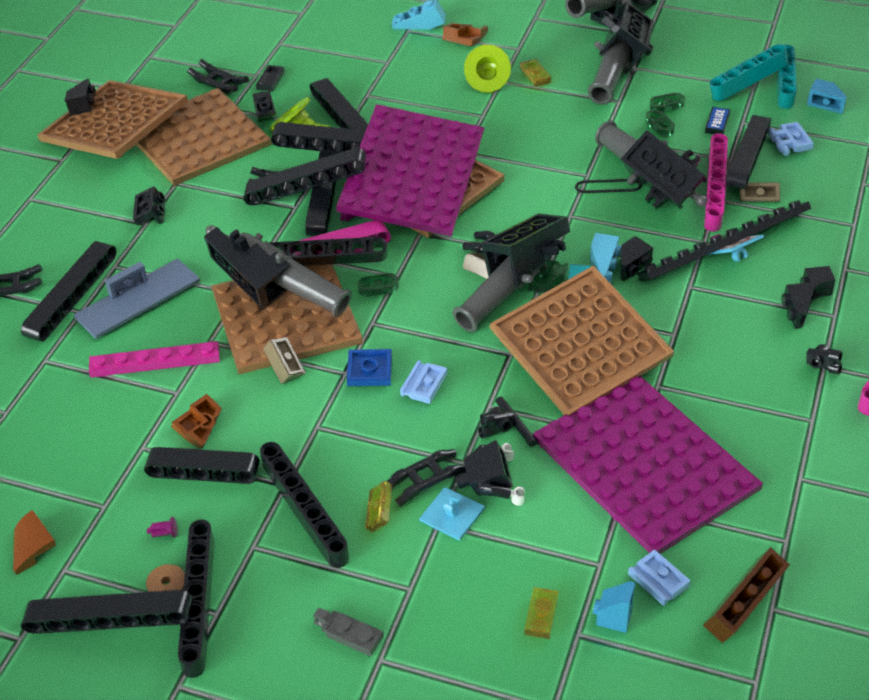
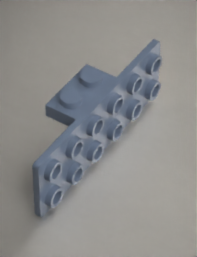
[74,259,200,339]

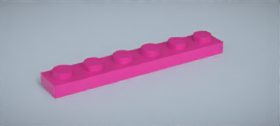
[89,341,220,378]

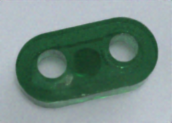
[650,93,685,113]
[645,110,675,137]
[358,273,399,297]

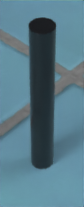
[495,396,537,447]

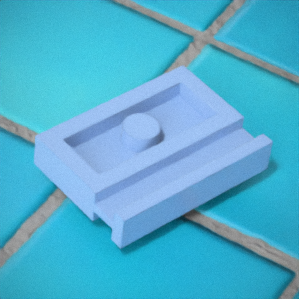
[400,360,447,404]
[628,549,691,606]

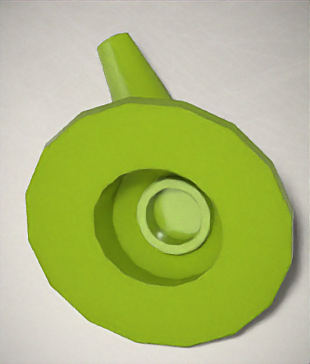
[464,45,511,93]
[270,97,330,131]

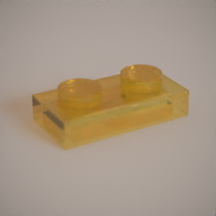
[520,59,551,87]
[365,480,392,532]
[524,587,559,639]

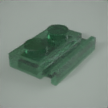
[528,260,568,293]

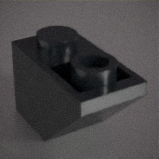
[65,79,96,116]
[252,91,276,122]
[620,236,653,281]

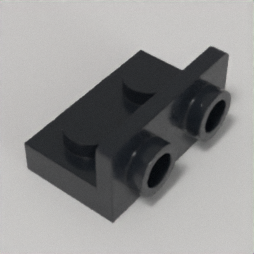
[133,186,166,225]

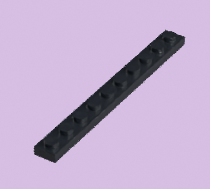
[637,200,811,281]

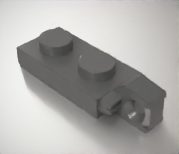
[313,608,384,656]

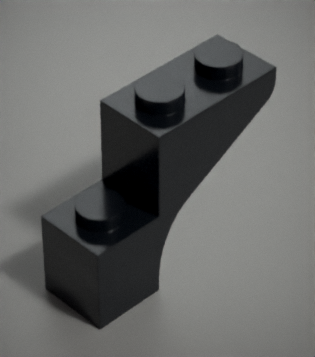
[781,266,835,329]

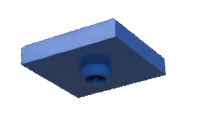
[347,349,392,386]

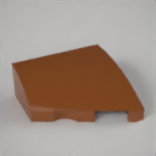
[443,23,488,47]
[171,394,222,449]
[13,510,56,575]

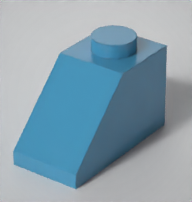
[807,79,847,114]
[593,581,635,633]

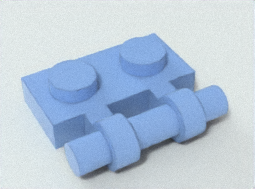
[768,122,814,156]

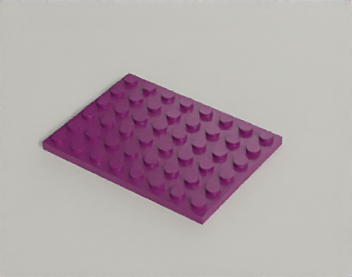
[336,104,485,237]
[533,376,763,554]

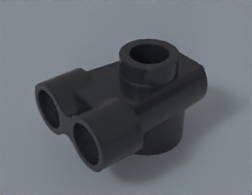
[806,344,843,375]
[478,407,515,438]

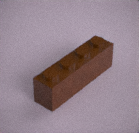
[703,547,790,643]

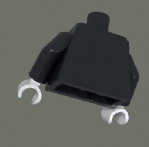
[455,440,525,506]

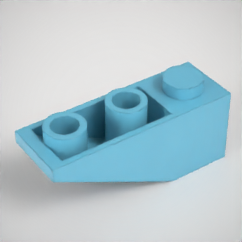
[392,0,446,29]
[590,233,621,284]

